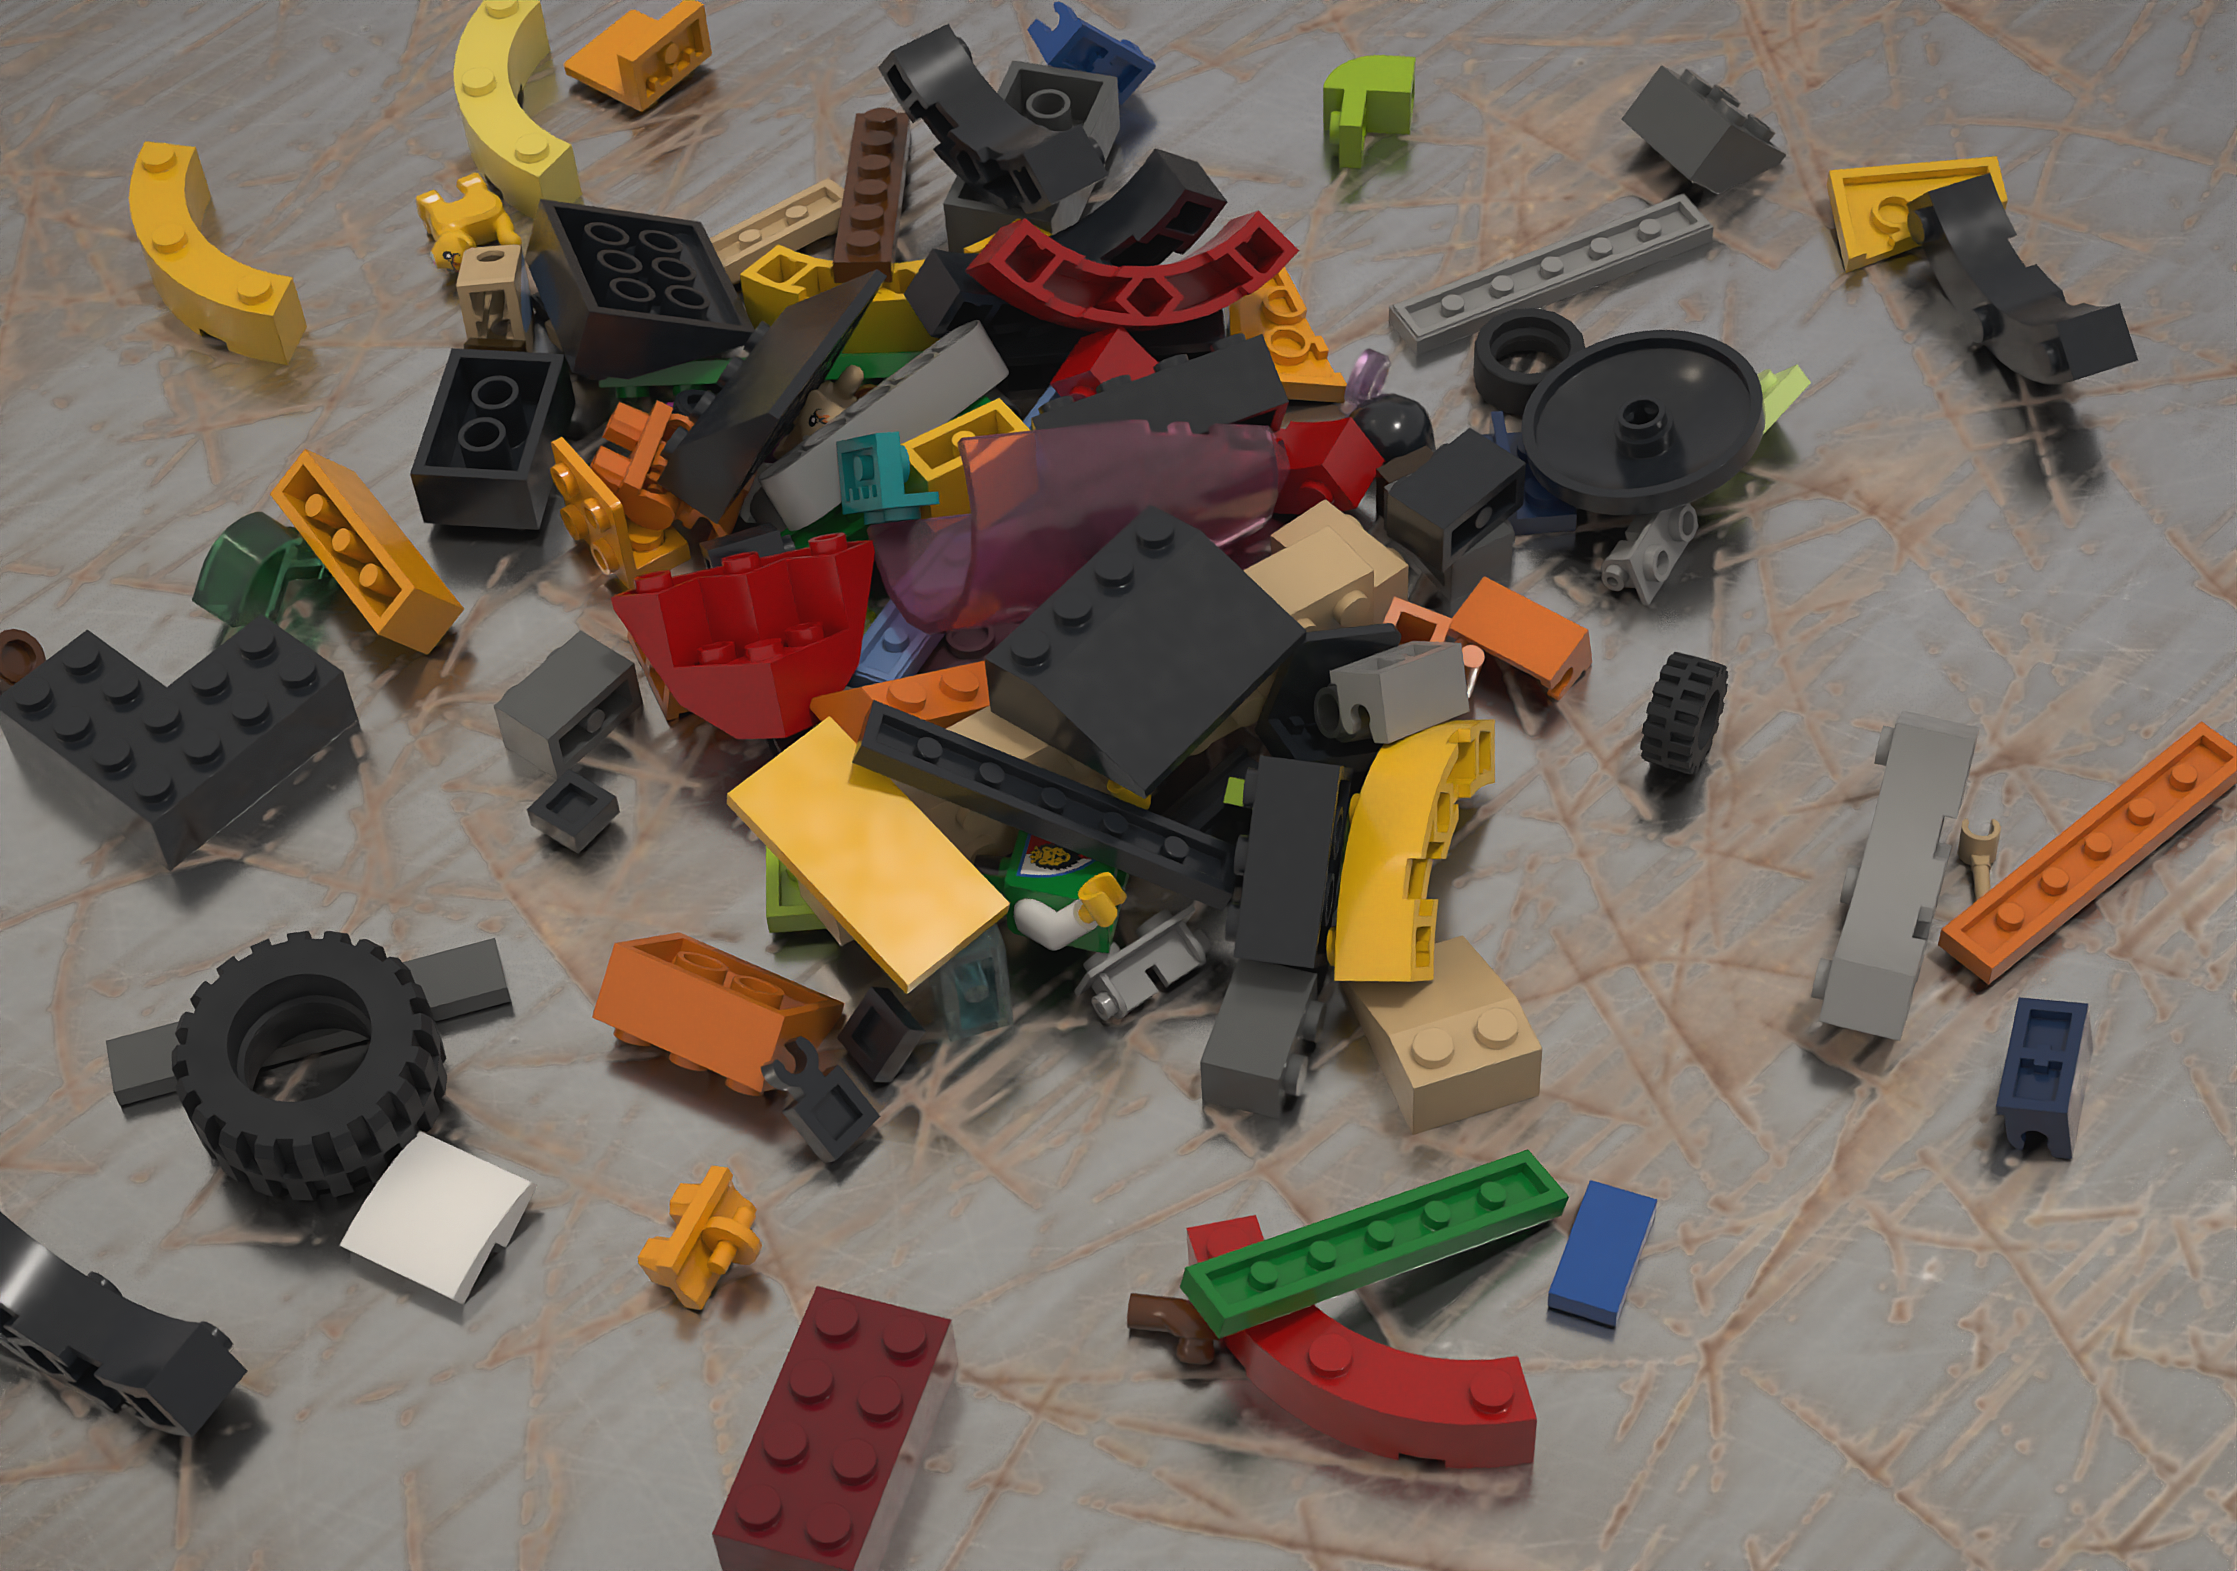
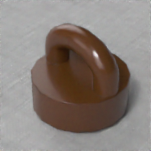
[0,629,46,691]

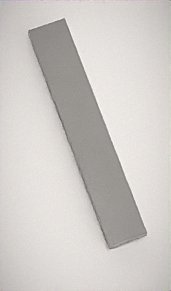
[1389,194,1714,356]

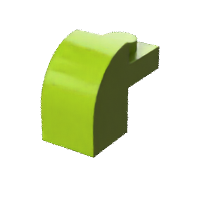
[1323,55,1416,169]

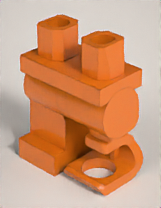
[589,400,758,541]

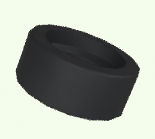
[1473,308,1585,416]

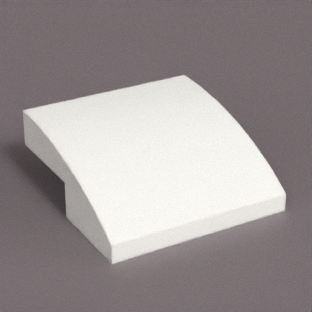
[339,1131,537,1305]

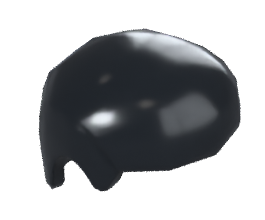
[1348,393,1436,479]

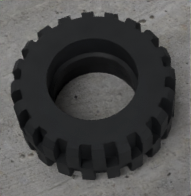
[172,931,448,1200]

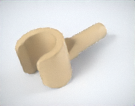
[1957,819,2001,902]

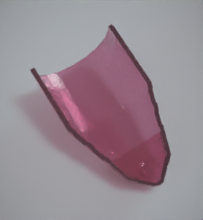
[867,420,1290,635]

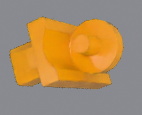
[638,1166,762,1310]

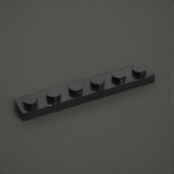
[852,700,1237,911]

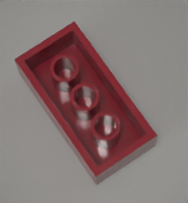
[712,1286,959,1571]

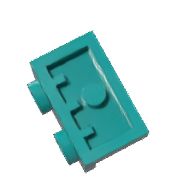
[836,431,940,525]

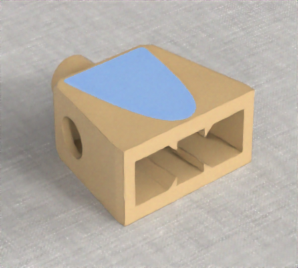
[456,244,534,352]

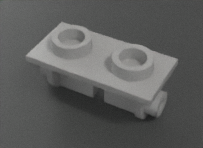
[1601,503,1699,606]
[1074,905,1212,1020]

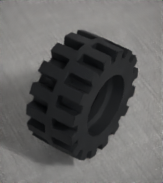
[1640,652,1728,775]

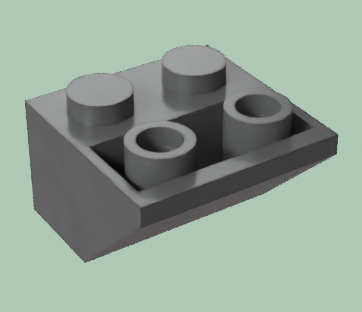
[1621,65,1786,194]

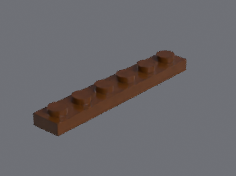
[833,108,911,283]

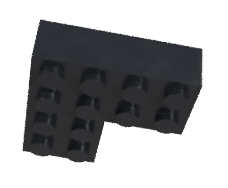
[0,614,358,871]

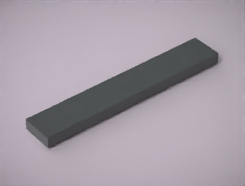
[106,938,511,1106]

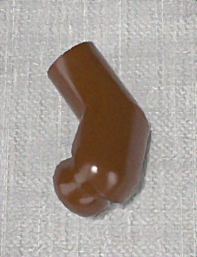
[1127,1293,1220,1364]

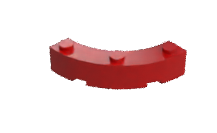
[965,210,1299,333]
[1050,326,1385,515]
[1186,1215,1537,1469]

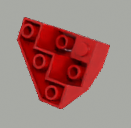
[611,533,875,739]

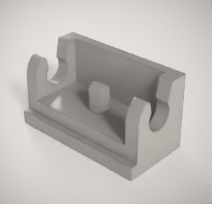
[1330,641,1470,744]

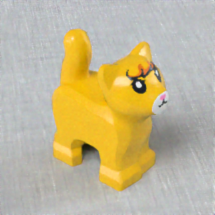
[415,172,522,275]

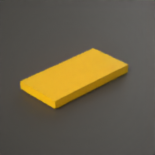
[727,716,1010,994]

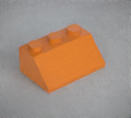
[809,661,990,744]
[592,932,845,1096]

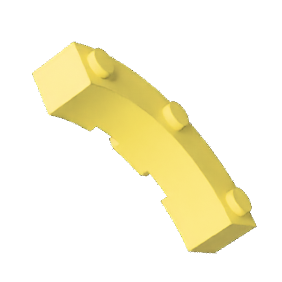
[453,0,582,220]

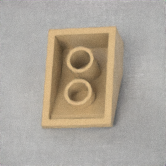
[1340,935,1542,1135]

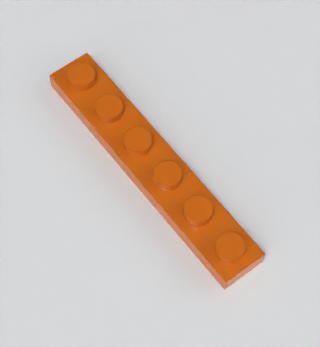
[1938,721,2237,985]

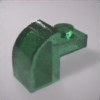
[192,511,332,627]

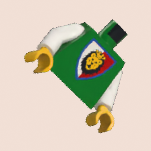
[973,779,1151,953]

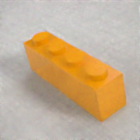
[270,449,464,655]

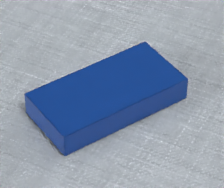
[1547,1180,1657,1326]

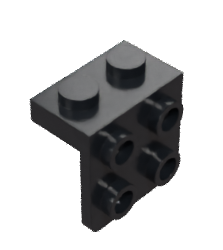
[1254,623,1401,773]

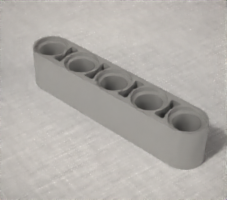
[757,320,1009,531]

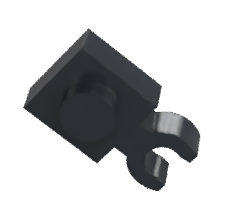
[760,1036,880,1163]

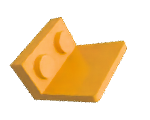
[564,0,712,112]
[550,437,691,590]

